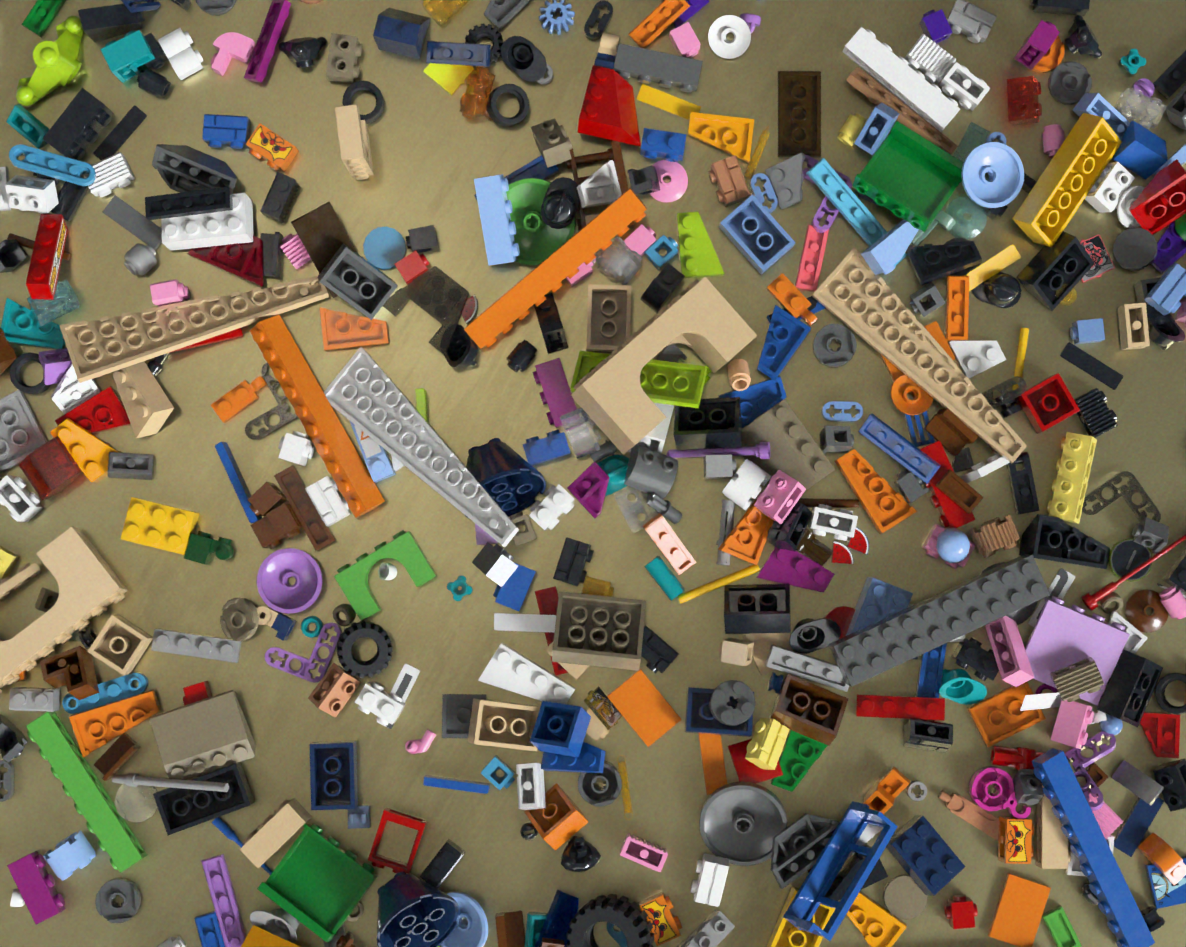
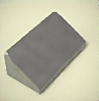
[108,452,153,480]

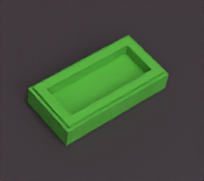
[1042,905,1082,947]

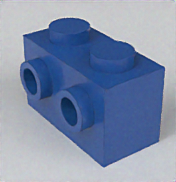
[640,128,687,162]
[523,430,571,466]

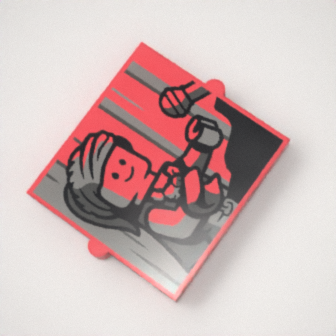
[1080,234,1115,283]

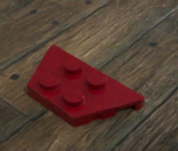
[188,236,263,287]

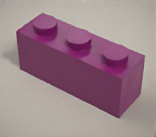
[1013,20,1060,70]
[532,358,580,429]
[7,851,65,925]

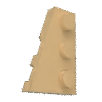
[0,562,41,602]

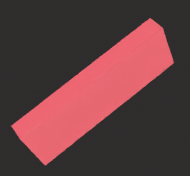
[795,224,829,292]

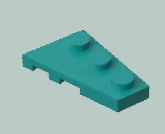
[1,298,65,350]

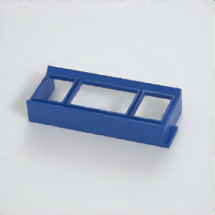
[783,801,898,941]

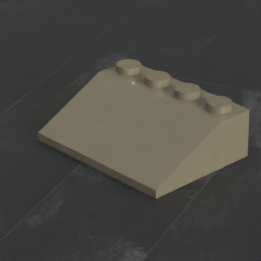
[742,399,835,491]
[552,591,646,671]
[150,690,256,780]

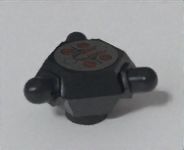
[1064,15,1102,59]
[278,37,327,68]

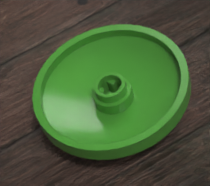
[506,178,576,265]

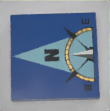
[1145,856,1186,909]

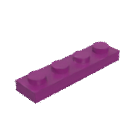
[244,0,291,83]

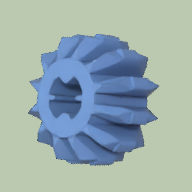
[539,0,575,35]

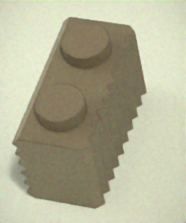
[1050,657,1104,702]

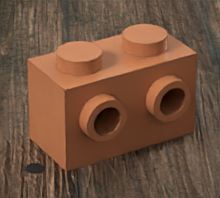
[308,663,361,718]

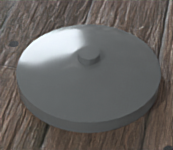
[700,782,788,866]

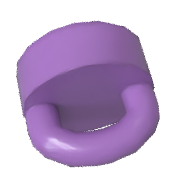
[740,13,761,33]
[1131,78,1155,101]

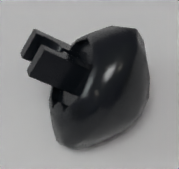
[561,836,601,872]

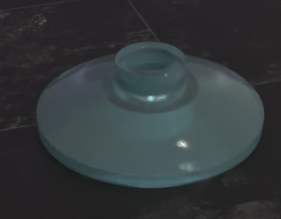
[945,197,987,239]

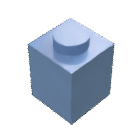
[1070,318,1105,345]

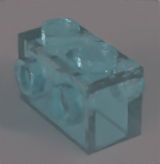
[27,279,80,326]

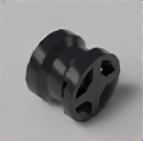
[1140,905,1165,932]

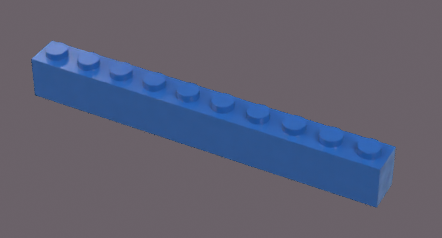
[1031,748,1155,947]

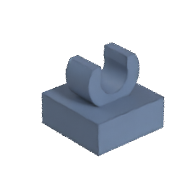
[347,805,371,829]

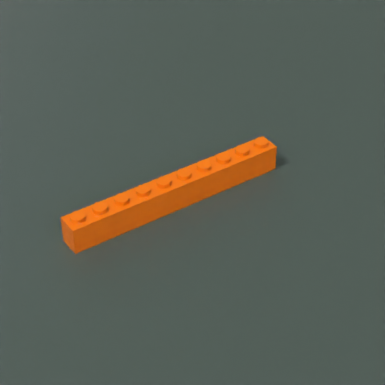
[464,188,647,349]
[250,315,385,518]

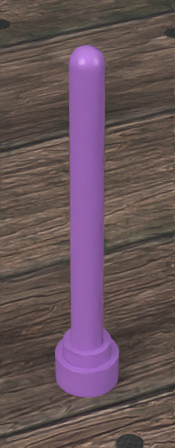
[667,442,770,459]

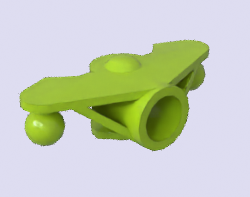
[16,16,84,106]

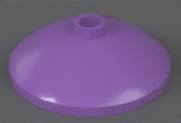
[257,548,323,614]

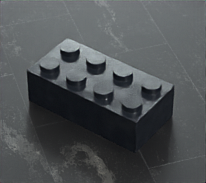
[153,762,255,835]

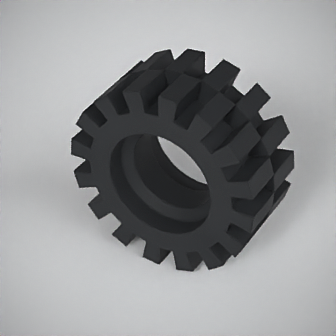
[465,23,504,65]

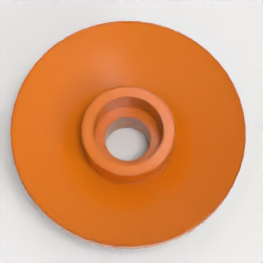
[891,374,933,415]

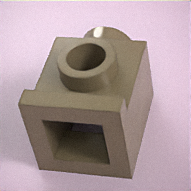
[510,512,537,546]

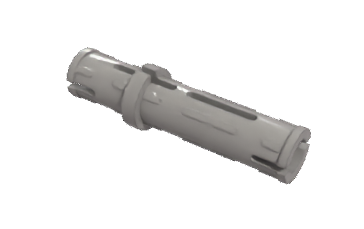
[716,500,735,566]

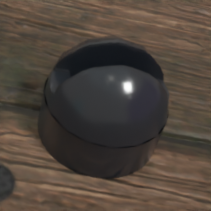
[520,822,538,841]

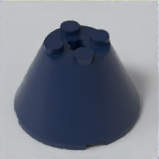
[465,438,546,518]
[377,871,460,947]

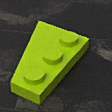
[677,212,725,278]

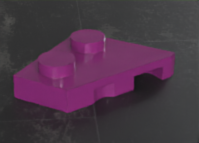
[567,462,610,518]

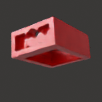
[368,807,427,874]

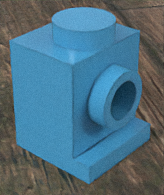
[644,235,678,271]
[481,755,515,790]

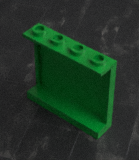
[852,121,964,232]
[257,823,378,942]

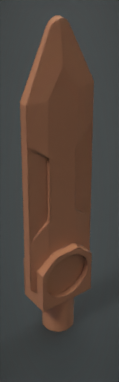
[938,790,999,841]

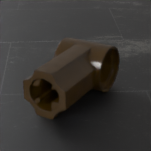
[796,529,833,566]

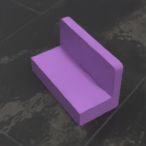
[39,348,72,385]

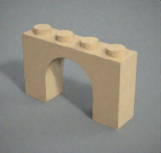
[334,104,374,180]

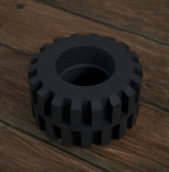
[337,621,393,678]

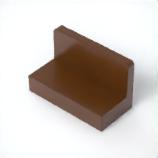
[924,408,979,456]
[94,732,141,781]
[495,910,525,947]

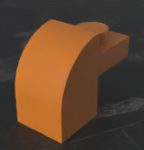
[863,767,910,814]
[1138,832,1186,885]

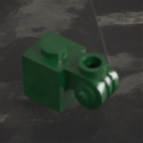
[184,531,234,565]

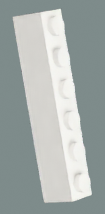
[842,27,960,132]

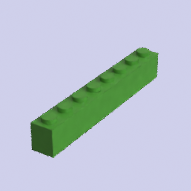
[26,711,147,873]

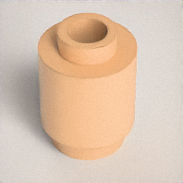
[727,359,751,391]

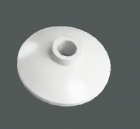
[708,15,751,59]
[1117,186,1146,228]

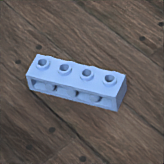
[474,174,520,266]

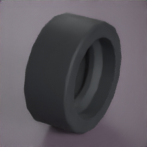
[343,81,385,124]
[486,84,529,126]
[9,352,51,395]
[1155,673,1186,714]

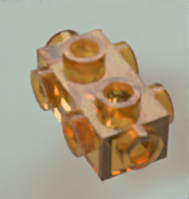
[460,66,496,121]

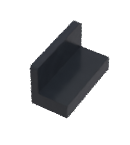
[260,232,283,278]

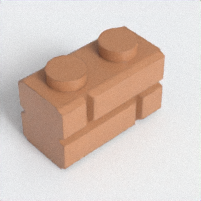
[708,155,750,207]

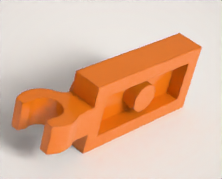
[766,273,818,326]
[211,376,268,423]

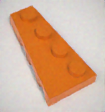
[835,449,917,534]
[69,689,161,757]

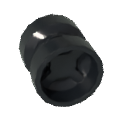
[994,390,1023,418]

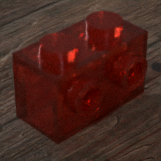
[1007,76,1042,126]

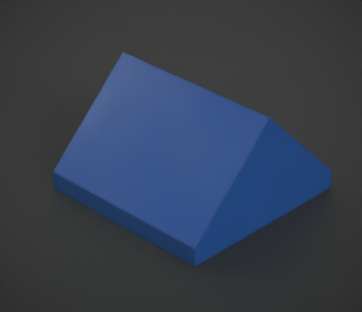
[1112,121,1168,179]

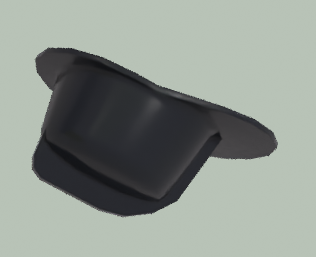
[501,36,547,82]
[541,177,580,229]
[972,272,1022,308]
[1146,304,1186,350]
[441,324,478,367]
[789,618,841,654]

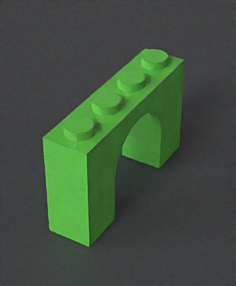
[334,530,437,621]

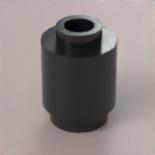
[137,68,171,98]
[506,340,537,372]

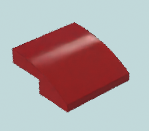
[728,738,783,784]

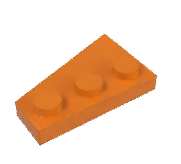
[320,307,389,351]
[717,499,774,565]

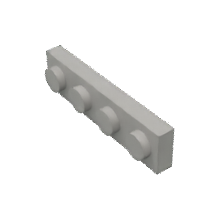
[151,629,241,663]
[765,644,849,692]

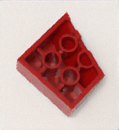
[577,65,641,146]

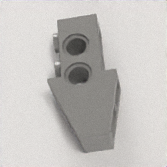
[677,910,735,947]

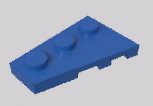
[757,305,811,381]
[718,376,787,428]
[541,742,606,773]

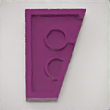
[756,547,835,593]

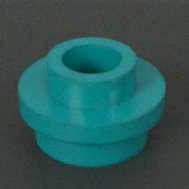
[301,616,323,638]

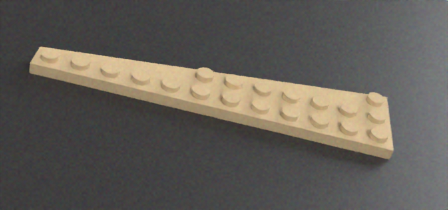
[812,247,1027,464]
[59,276,329,383]

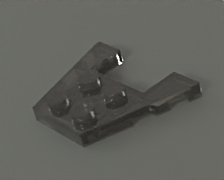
[383,266,469,355]

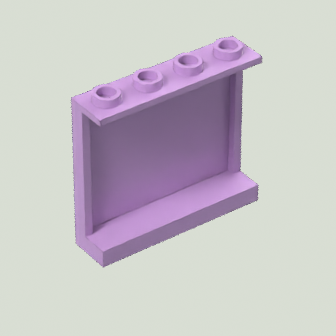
[1025,596,1130,705]

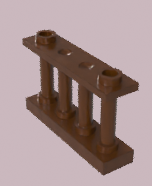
[566,141,635,231]

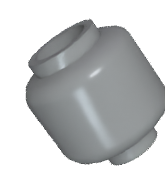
[124,243,157,275]

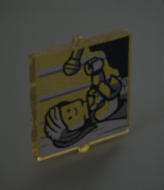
[584,686,622,730]

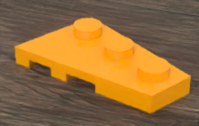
[688,112,754,163]
[50,418,122,483]
[847,891,907,947]

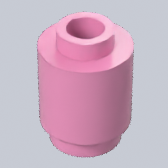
[1042,124,1065,158]
[1159,586,1186,620]

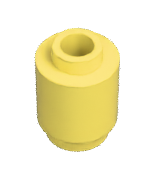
[837,113,866,147]

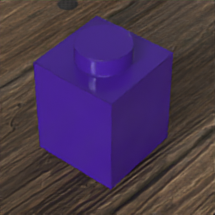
[919,9,953,44]

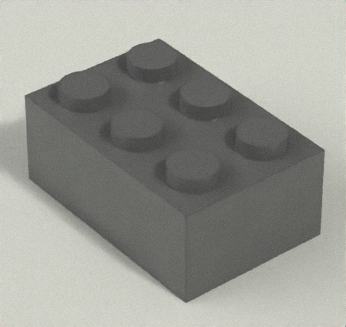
[317,243,398,320]

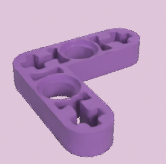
[802,155,852,233]
[265,622,342,683]
[1064,731,1116,811]

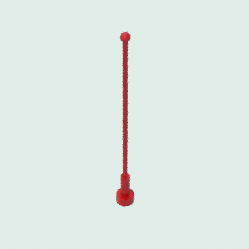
[1081,534,1186,611]

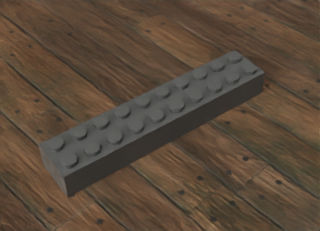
[828,554,1050,687]

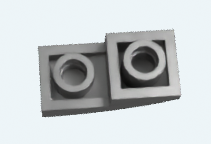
[1111,760,1164,805]

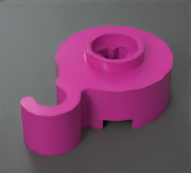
[969,766,1031,819]

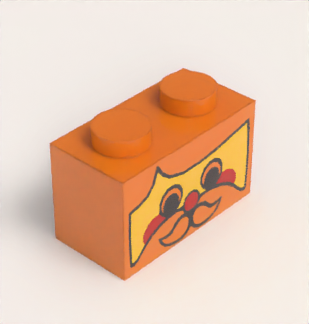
[246,123,299,172]
[998,816,1034,864]
[639,892,683,946]

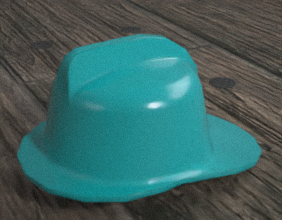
[597,454,629,496]
[939,669,987,705]

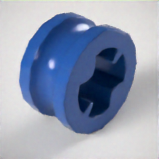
[767,672,784,693]

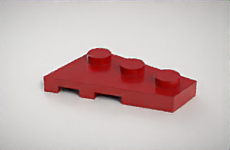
[55,386,131,433]

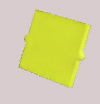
[423,63,474,96]

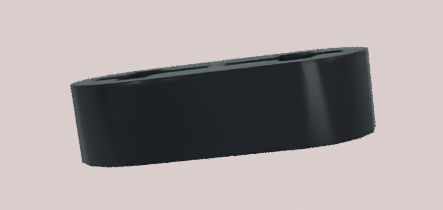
[584,0,613,41]

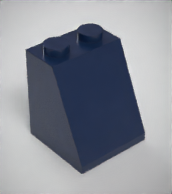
[373,8,430,59]

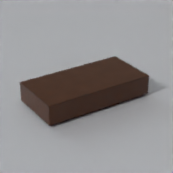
[935,469,984,514]

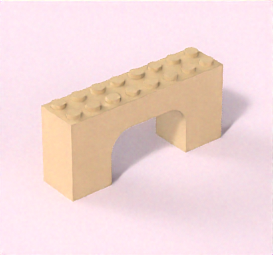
[571,277,757,455]
[0,526,128,693]

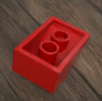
[1129,159,1186,235]

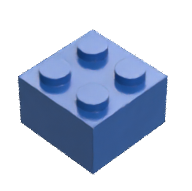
[530,701,591,757]

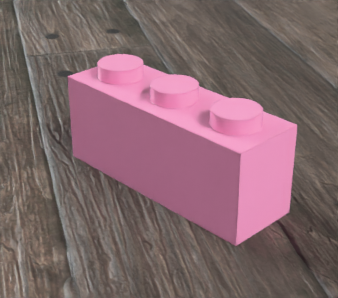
[985,616,1034,687]

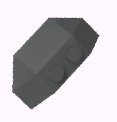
[152,144,237,194]
[771,814,839,889]

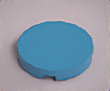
[363,226,406,270]

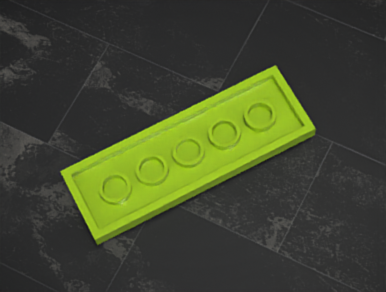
[570,351,707,408]

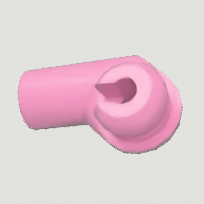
[405,729,436,754]

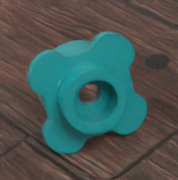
[1120,48,1146,74]
[447,575,473,601]

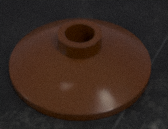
[1125,589,1169,633]

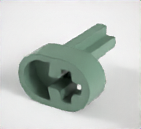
[911,209,956,247]

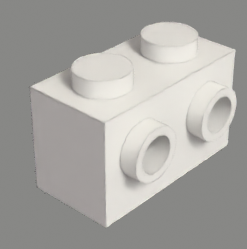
[939,62,990,111]
[1085,162,1135,213]
[5,175,59,214]
[278,430,315,467]
[0,475,43,522]
[529,484,575,531]
[808,504,858,541]
[355,681,406,725]

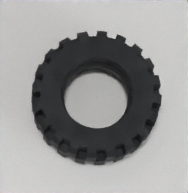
[566,894,654,947]

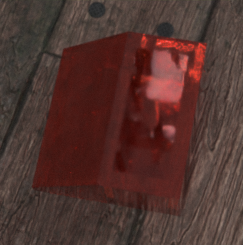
[19,436,82,501]

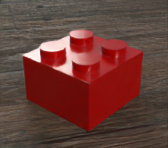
[1016,373,1080,434]

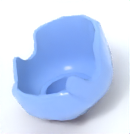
[936,528,970,563]

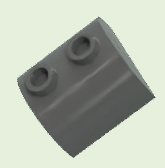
[624,444,678,499]

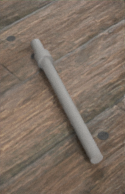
[112,773,229,792]

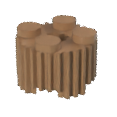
[969,514,1020,558]

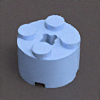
[43,830,96,881]

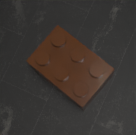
[770,674,848,746]

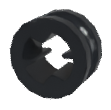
[78,627,97,649]

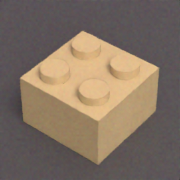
[87,614,153,675]

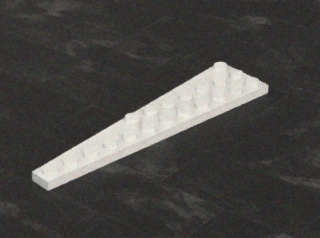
[324,347,519,547]

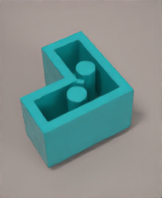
[100,30,155,83]

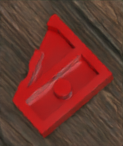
[1140,712,1180,759]

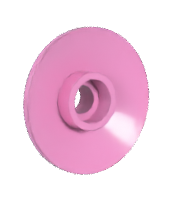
[650,160,688,203]

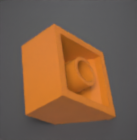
[524,783,589,850]

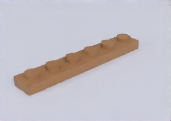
[846,67,958,154]

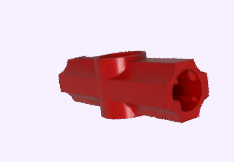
[990,746,1045,770]

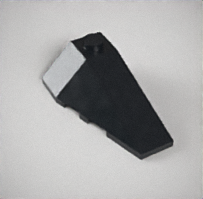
[1019,514,1110,569]

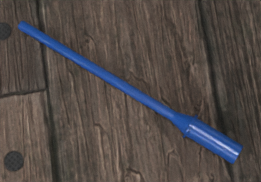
[212,817,273,875]

